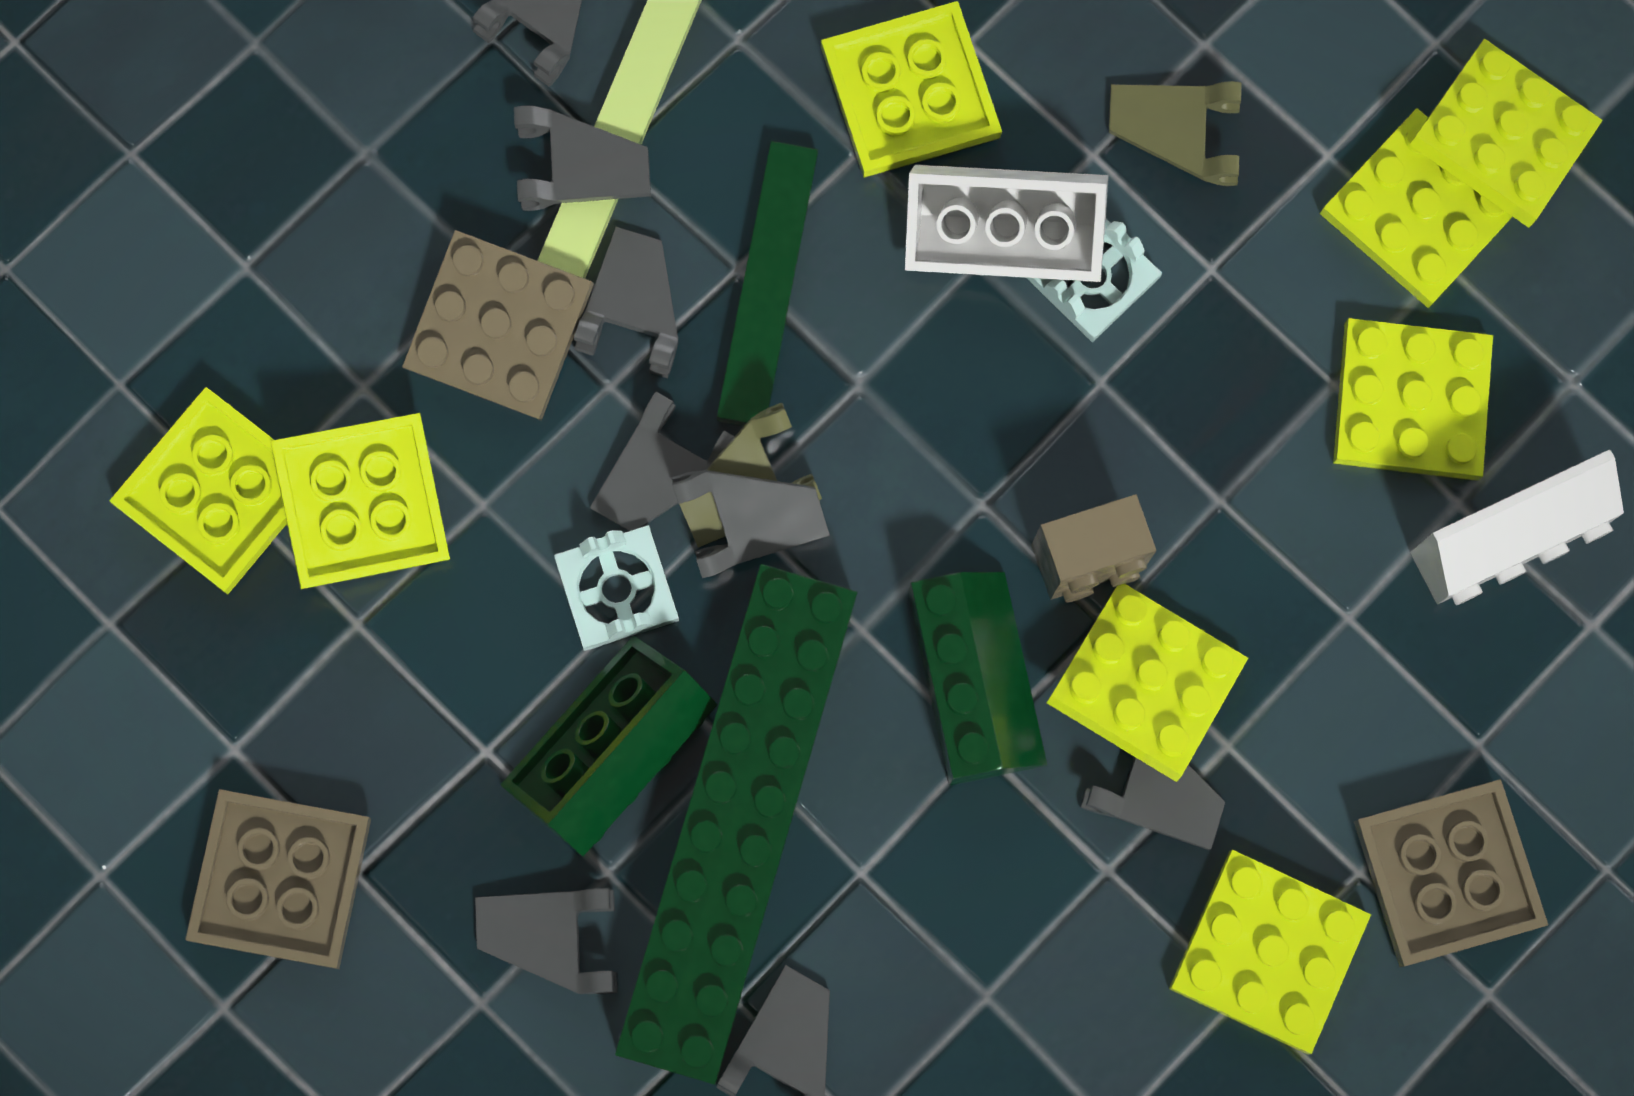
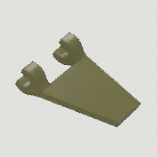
[1109,82,1241,186]
[679,403,822,548]

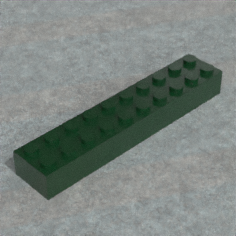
[615,564,857,1085]

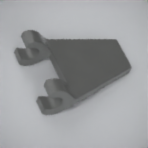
[473,0,582,87]
[514,106,651,211]
[574,227,678,379]
[590,392,735,531]
[671,470,830,578]
[1080,757,1225,850]
[475,888,618,994]
[716,965,830,1096]

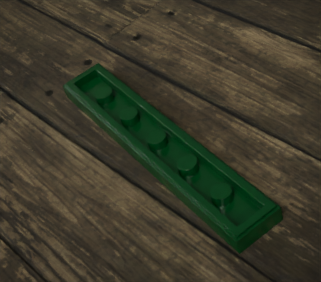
[717,141,818,426]

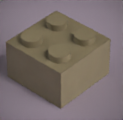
[1031,494,1157,602]

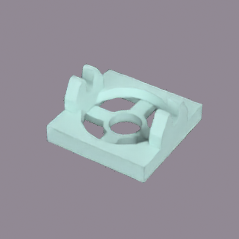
[1027,219,1162,342]
[554,525,679,651]

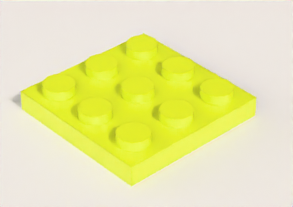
[821,1,1002,178]
[1409,38,1603,228]
[1320,108,1512,309]
[1333,318,1493,481]
[109,387,287,595]
[271,413,450,590]
[1047,584,1248,782]
[1169,850,1371,1054]

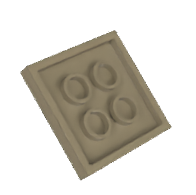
[402,230,594,421]
[1354,779,1548,968]
[185,789,371,969]

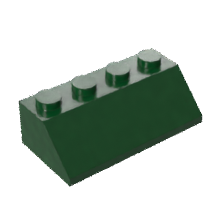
[908,572,1047,786]
[500,635,718,857]

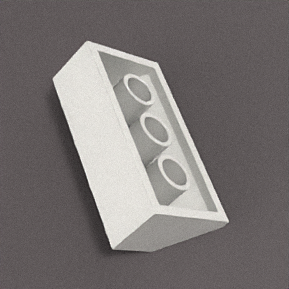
[905,165,1109,282]
[1410,449,1624,606]

